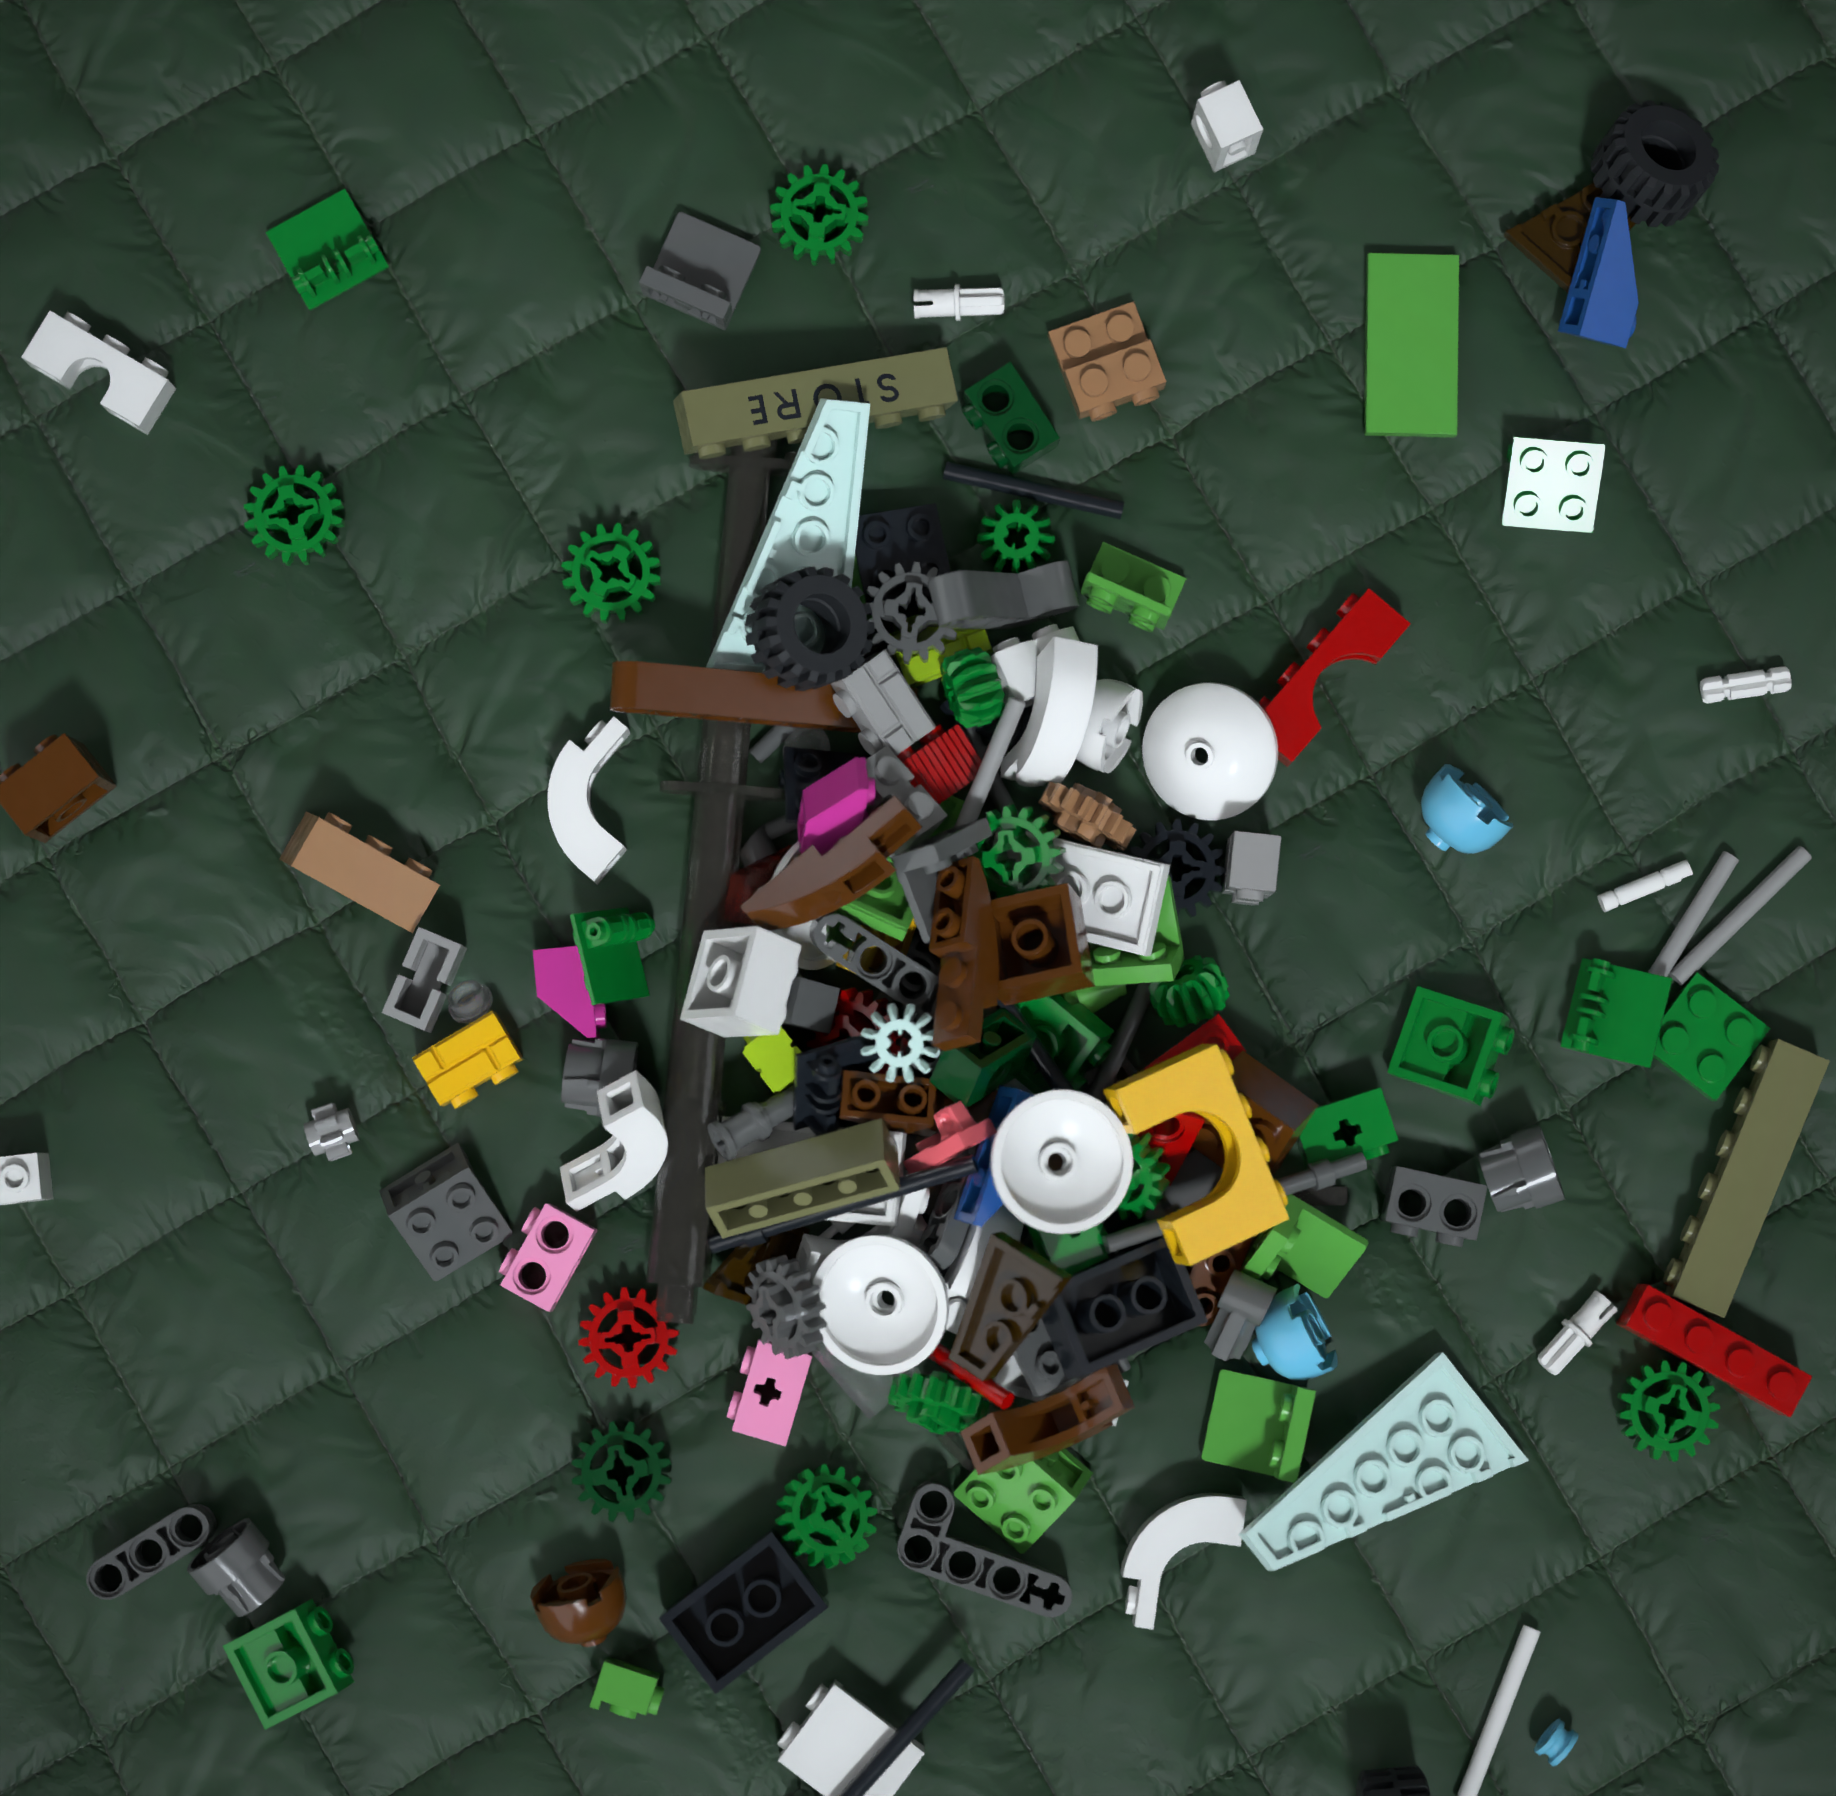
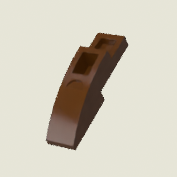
[740,796,923,931]
[929,856,999,1051]
[839,1070,998,1137]

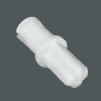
[914,284,1005,321]
[1538,1291,1617,1375]

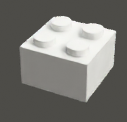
[680,926,802,1037]

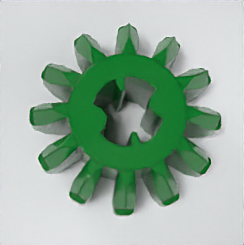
[977,500,1055,573]
[940,647,1005,729]
[1148,955,1230,1028]

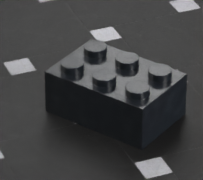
[1041,1236,1208,1379]
[659,1528,829,1695]

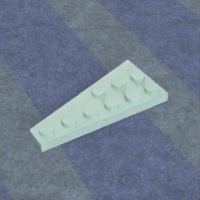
[706,398,870,673]
[1239,1352,1529,1571]

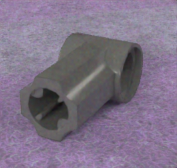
[1204,1269,1277,1361]

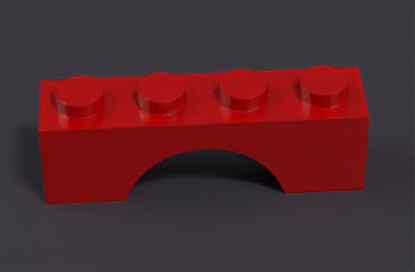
[1258,588,1411,768]
[1616,1284,1813,1418]

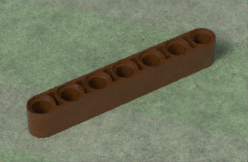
[610,661,919,733]

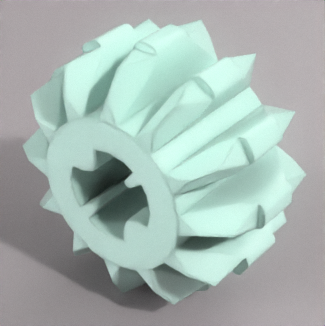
[861,1003,940,1083]

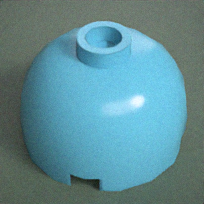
[1421,764,1513,854]
[1252,1284,1338,1381]

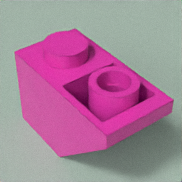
[797,757,876,856]
[533,946,607,1040]

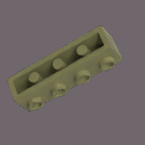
[705,1118,900,1239]

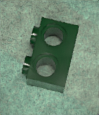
[961,361,1060,475]

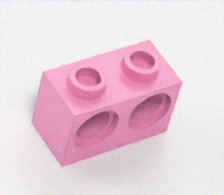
[499,1203,597,1312]

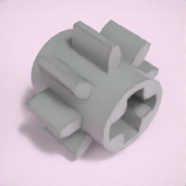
[304,1102,360,1161]

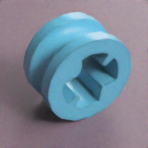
[1534,1718,1579,1767]

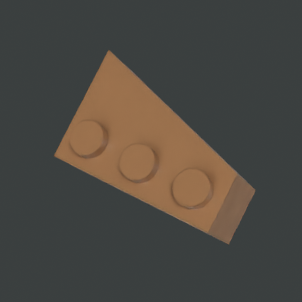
[280,811,440,933]

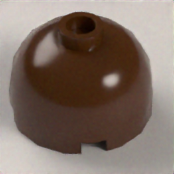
[530,1559,627,1647]

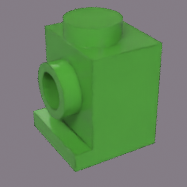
[590,1656,665,1719]

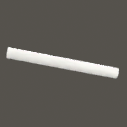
[1457,1624,1541,1796]

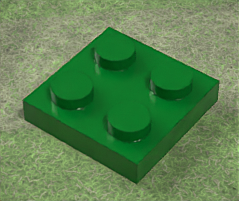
[1654,972,1771,1102]

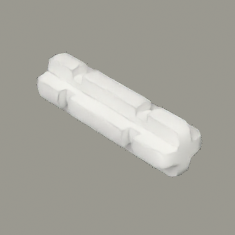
[1700,666,1791,703]

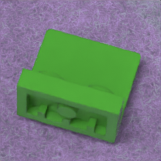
[1080,542,1187,632]
[1089,874,1185,986]
[1239,1194,1369,1298]
[1201,1369,1316,1483]
[954,1449,1093,1554]

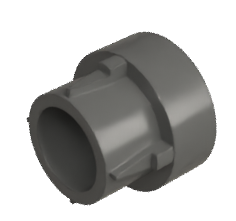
[561,1038,639,1117]
[1478,1125,1565,1212]
[187,1518,285,1617]

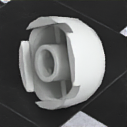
[1076,679,1143,773]

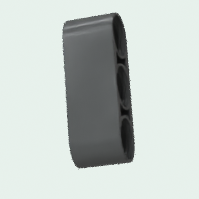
[86,1504,217,1600]

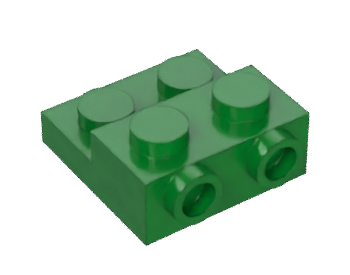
[1387,986,1515,1106]
[1016,994,1114,1095]
[223,1599,355,1730]

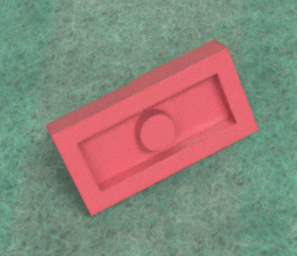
[903,1101,997,1174]

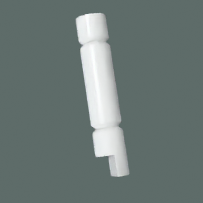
[1598,860,1693,912]

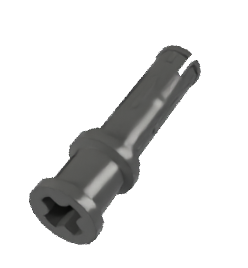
[708,1083,795,1161]

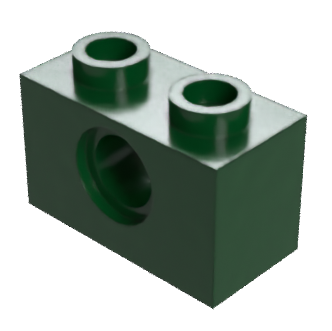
[929,1007,1037,1108]

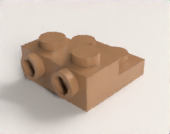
[1048,301,1166,421]

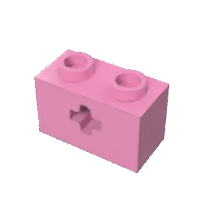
[726,1339,813,1446]

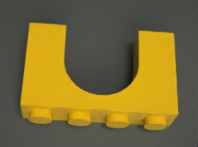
[1103,1044,1289,1266]

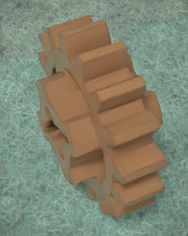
[1038,782,1136,851]

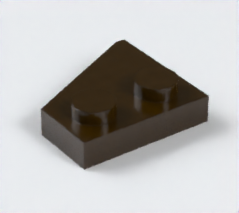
[703,1226,810,1305]

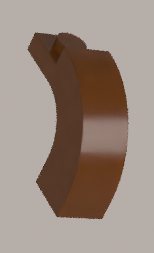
[960,1364,1135,1475]

